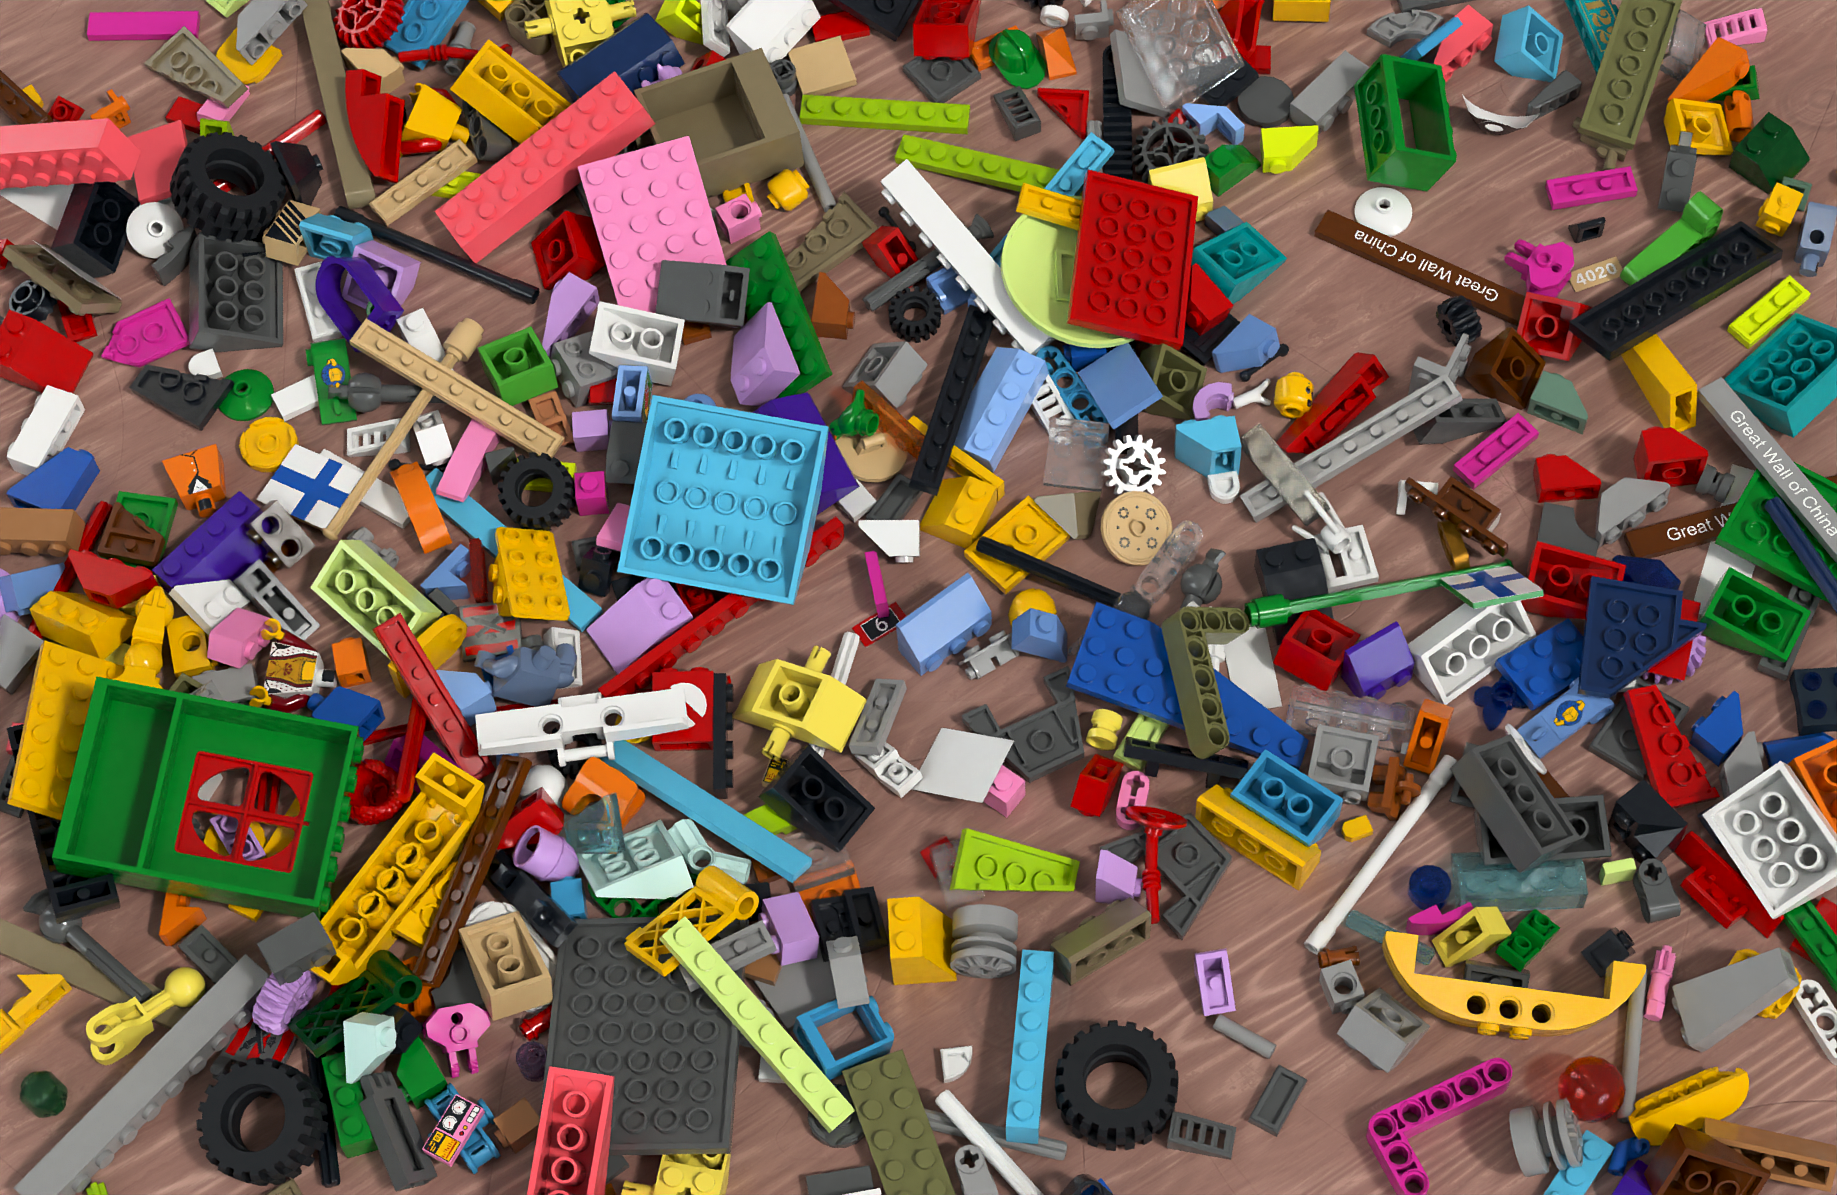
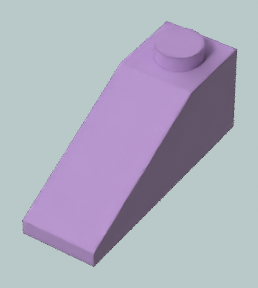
[542,272,600,358]

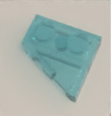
[564,792,626,854]

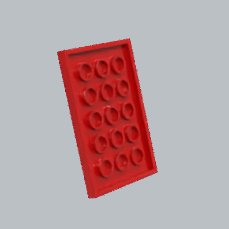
[1067,169,1198,350]

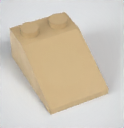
[459,911,553,1021]

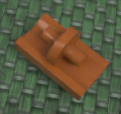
[1367,757,1421,821]

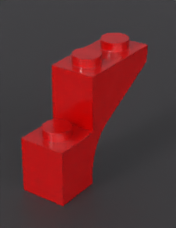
[1216,0,1265,58]

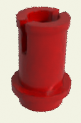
[519,1004,552,1041]

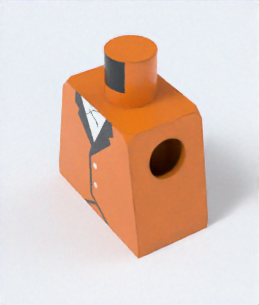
[162,444,226,518]

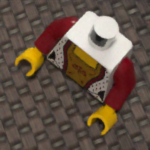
[249,618,338,713]

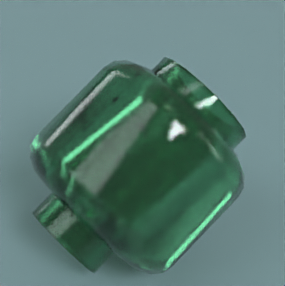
[20,1070,68,1118]

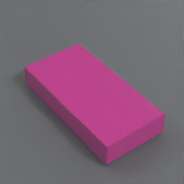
[865,551,890,618]

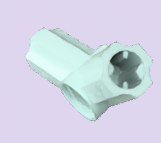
[668,818,751,884]

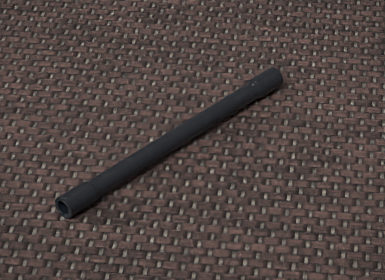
[334,206,540,304]

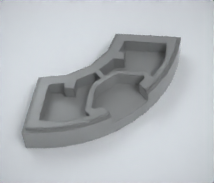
[1366,10,1445,48]

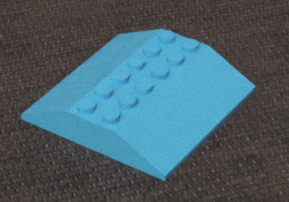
[617,395,829,605]

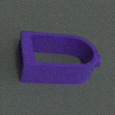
[316,256,404,352]

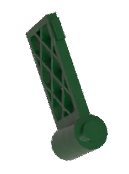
[287,950,422,1058]

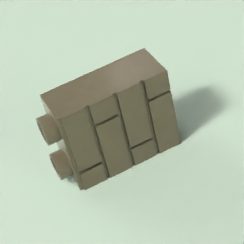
[633,48,804,198]

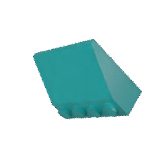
[1724,313,1837,438]

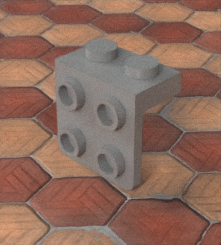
[550,331,618,408]
[1408,333,1472,395]

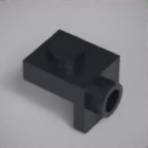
[578,546,620,597]

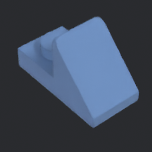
[420,544,474,601]

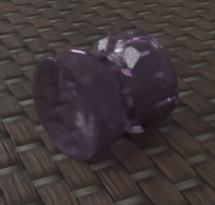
[516,1041,547,1082]

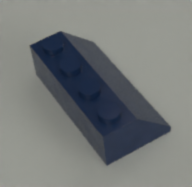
[557,13,685,103]

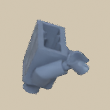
[474,643,577,707]

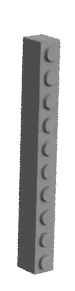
[14,954,270,1195]

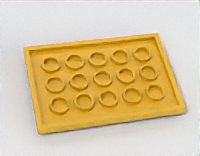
[7,640,160,820]

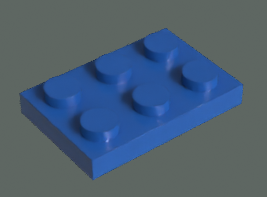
[1494,618,1583,711]

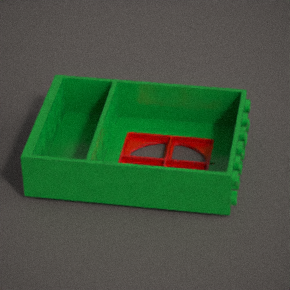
[52,676,364,921]

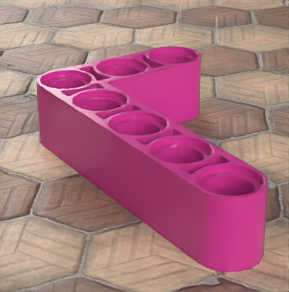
[1366,1058,1513,1195]

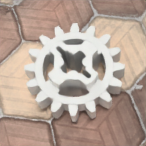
[1101,435,1166,495]

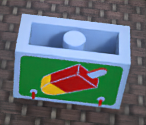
[612,365,653,423]

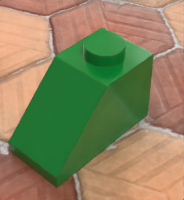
[1204,145,1261,197]
[397,1035,448,1110]

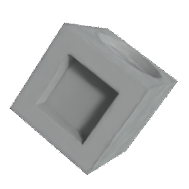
[1319,960,1365,1014]

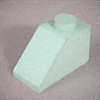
[343,1012,397,1084]

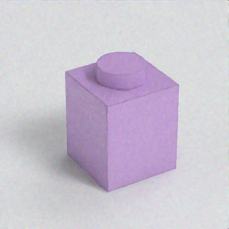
[572,409,613,452]

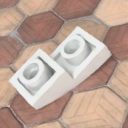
[854,742,923,798]

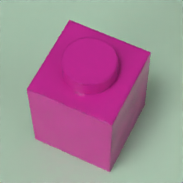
[574,471,609,516]

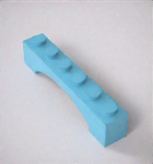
[1006,949,1054,1144]

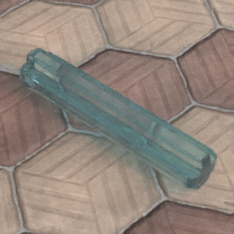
[1346,910,1435,965]

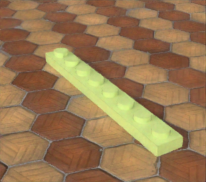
[659,916,855,1133]

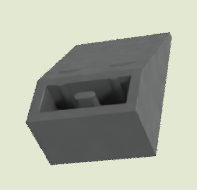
[656,260,750,329]

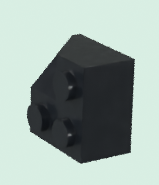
[1608,779,1688,864]

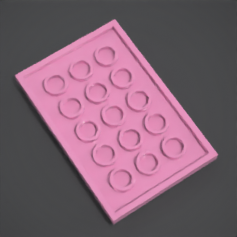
[578,136,726,313]

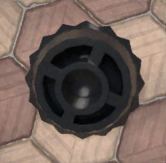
[9,279,58,322]

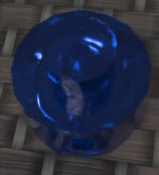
[1407,865,1451,910]

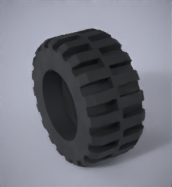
[170,132,286,242]
[1055,1020,1179,1151]
[196,1057,328,1186]

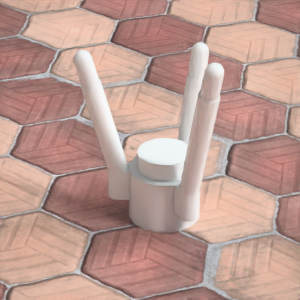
[1292,490,1352,554]

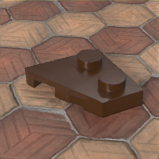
[97,502,166,567]

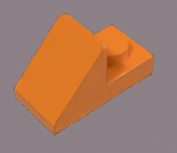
[159,892,207,946]

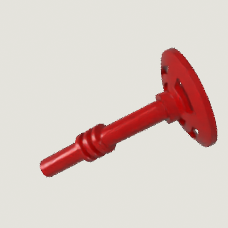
[398,44,513,63]
[1125,806,1188,924]

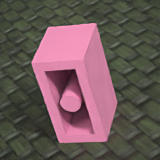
[207,608,272,669]

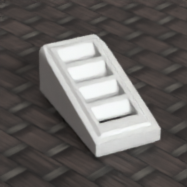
[1030,374,1075,436]
[347,418,410,457]

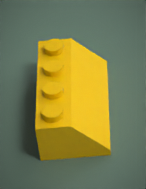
[450,39,572,144]
[1195,784,1321,891]

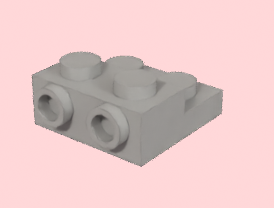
[1308,724,1379,805]

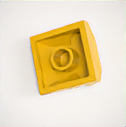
[1664,98,1733,155]

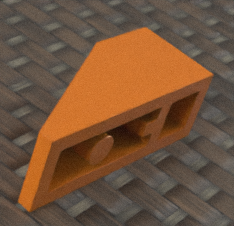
[1668,37,1750,103]

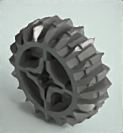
[1132,116,1209,183]

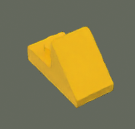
[8,974,72,1032]

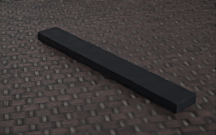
[909,305,995,496]

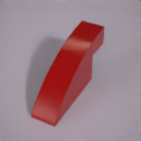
[345,69,405,183]

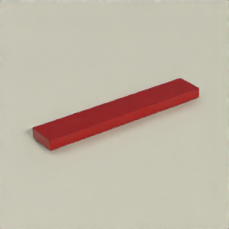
[372,613,496,780]

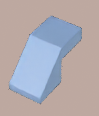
[1182,103,1245,145]

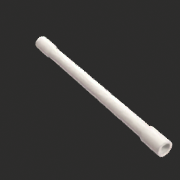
[1304,755,1458,955]

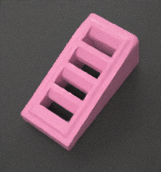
[1703,8,1767,48]

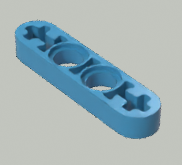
[1036,346,1110,441]

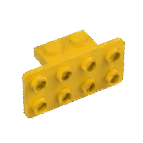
[488,527,570,621]

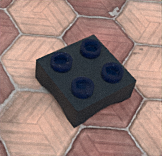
[1789,667,1837,736]

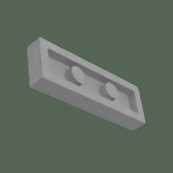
[849,679,907,756]
[678,920,777,992]

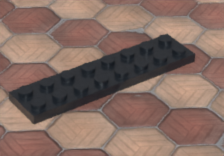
[1569,221,1783,361]

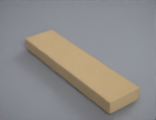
[369,139,478,226]

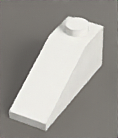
[396,308,454,371]

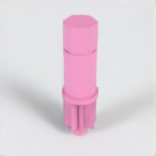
[1643,945,1676,1022]

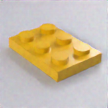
[964,495,1070,595]

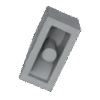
[826,936,870,1009]

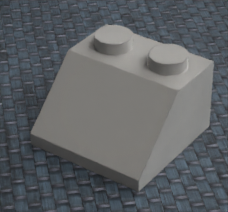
[842,341,928,409]
[1337,987,1430,1073]

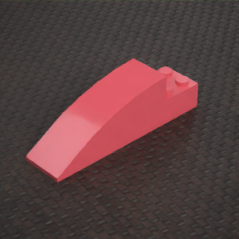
[527,1066,615,1195]

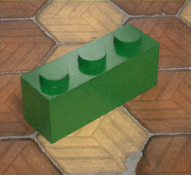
[321,1051,378,1158]

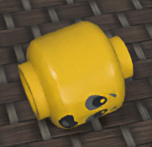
[1274,372,1314,418]

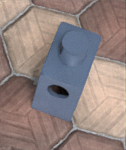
[1794,201,1837,277]

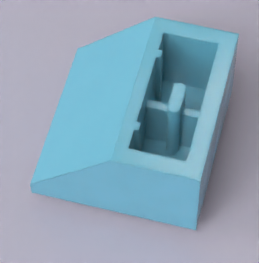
[1174,415,1242,477]

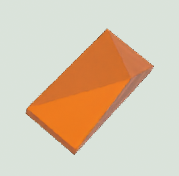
[1036,27,1077,80]

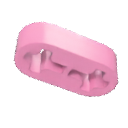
[1116,771,1149,830]

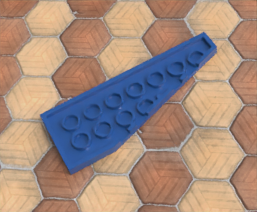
[1066,602,1309,770]

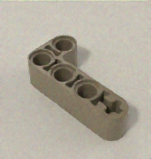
[505,0,552,55]

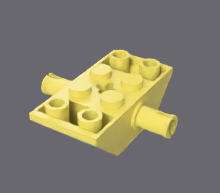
[524,0,636,68]
[733,646,867,761]
[621,1146,732,1195]

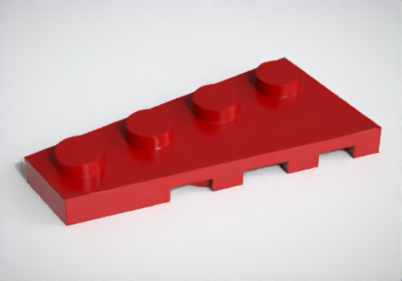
[1623,685,1720,808]

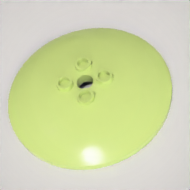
[1001,196,1135,348]

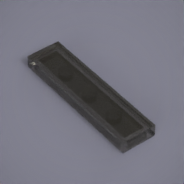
[1240,423,1330,527]

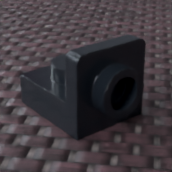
[1581,927,1636,978]

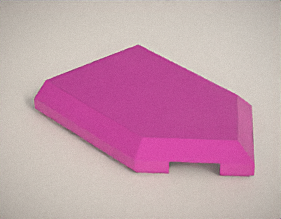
[101,298,189,368]

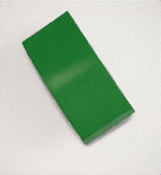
[1495,909,1560,972]

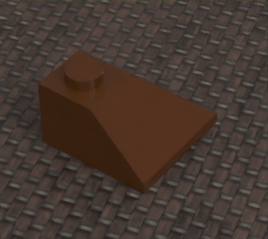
[1464,327,1546,410]

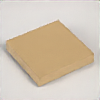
[787,36,857,96]

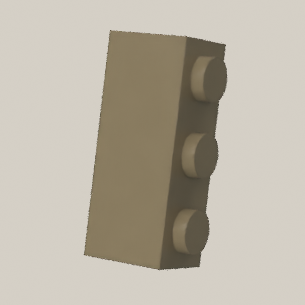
[1050,897,1152,986]

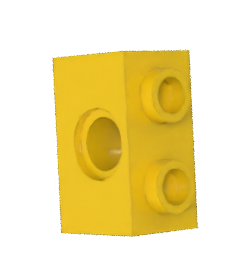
[166,615,219,679]

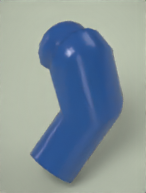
[1607,1136,1650,1176]

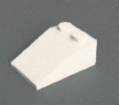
[589,301,685,386]

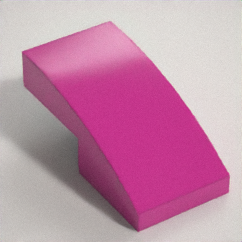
[1406,902,1474,935]

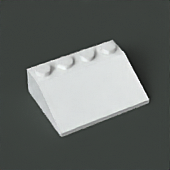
[1702,761,1837,919]

